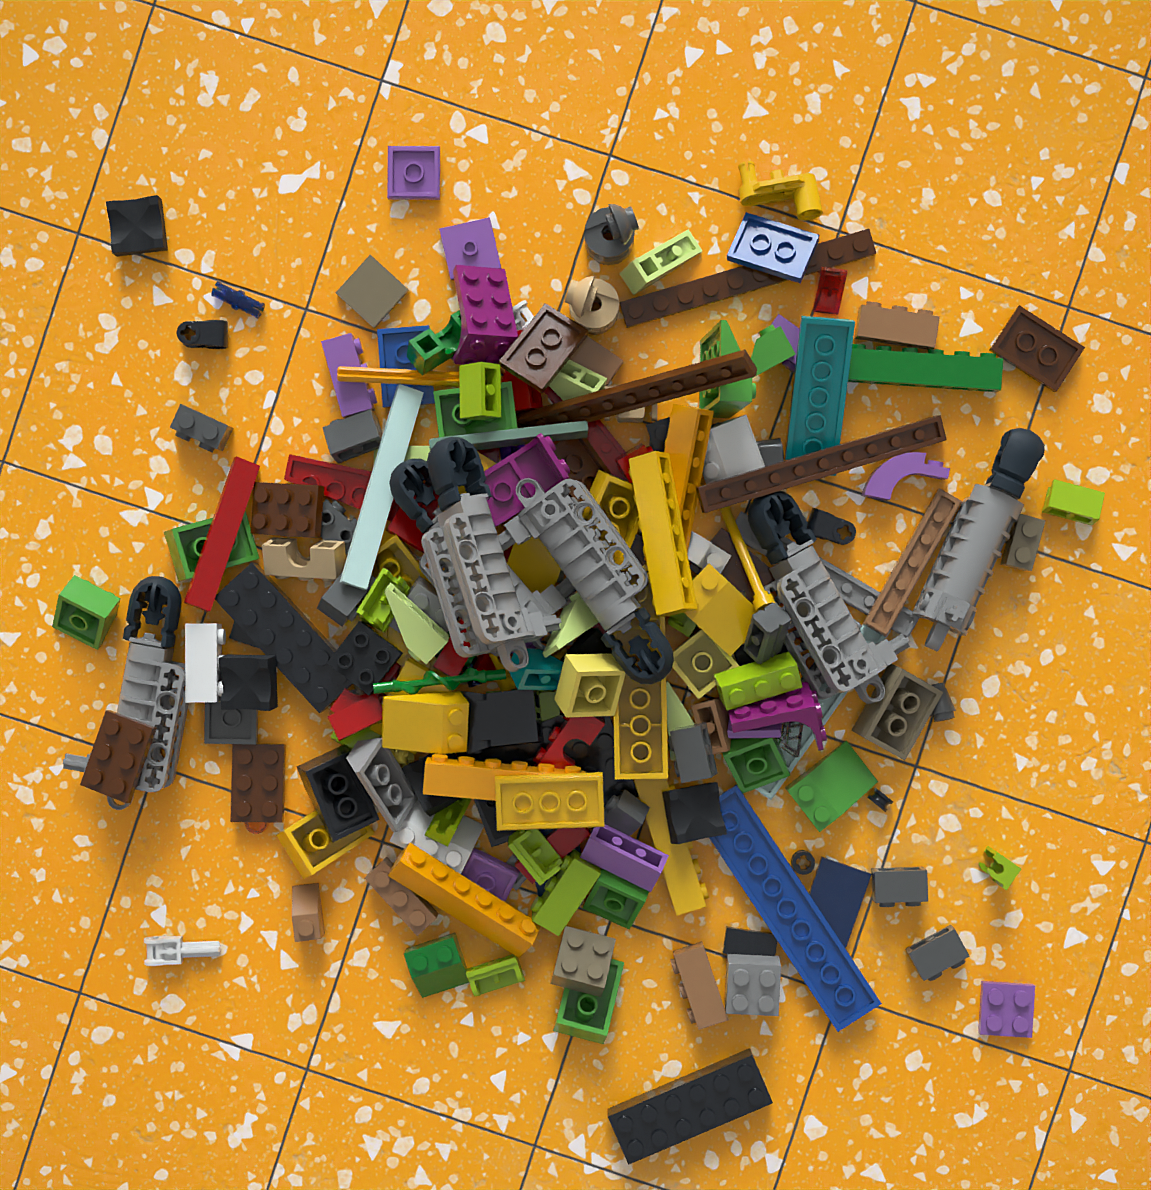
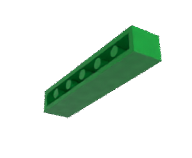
[848,344,1003,392]

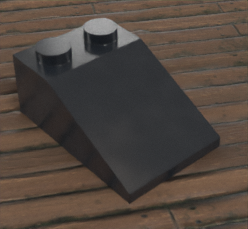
[296,745,380,842]

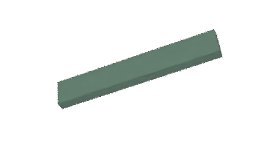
[429,421,588,451]

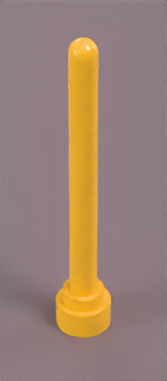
[719,506,776,612]

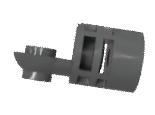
[584,204,639,266]

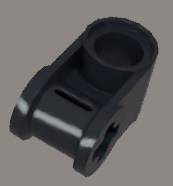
[176,320,228,349]
[807,508,856,545]

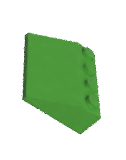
[699,320,756,419]

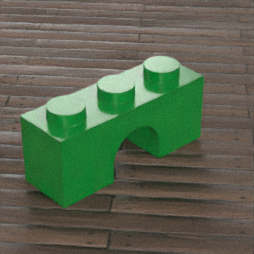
[406,310,461,376]

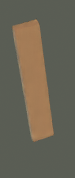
[863,488,962,637]

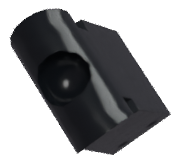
[460,690,544,756]

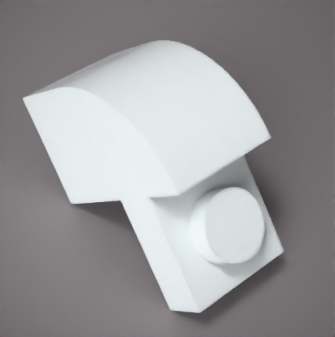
[687,531,731,574]

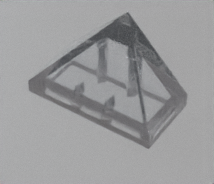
[777,721,803,757]

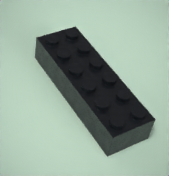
[215,562,353,713]
[608,1048,773,1165]

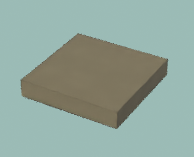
[336,255,409,329]

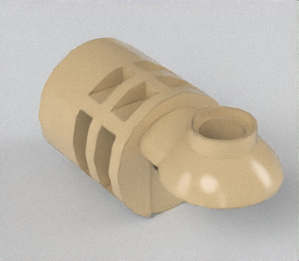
[565,276,619,335]

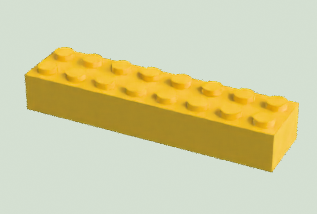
[613,566,668,779]

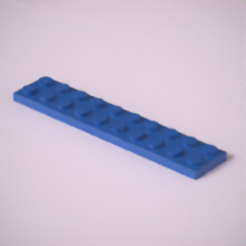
[709,784,882,1032]

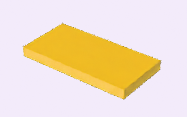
[495,772,604,831]

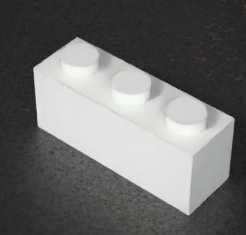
[185,623,226,703]

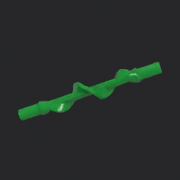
[373,668,506,694]

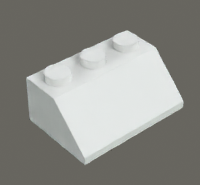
[702,415,765,484]
[390,799,484,874]

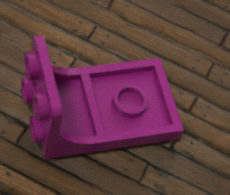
[453,265,518,365]
[484,433,571,527]
[728,682,827,751]

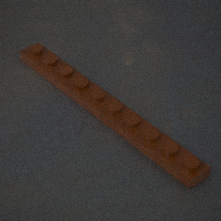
[619,229,876,328]
[516,349,757,428]
[695,415,947,513]

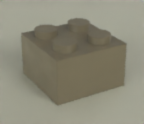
[550,926,616,997]

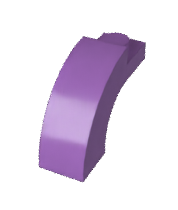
[861,452,950,501]

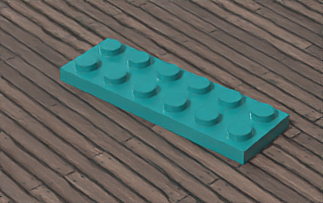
[784,316,855,476]

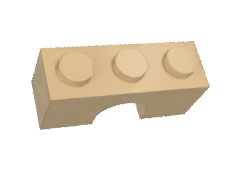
[262,537,346,582]

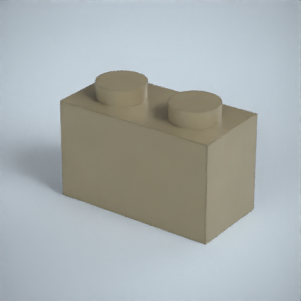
[1000,514,1046,571]

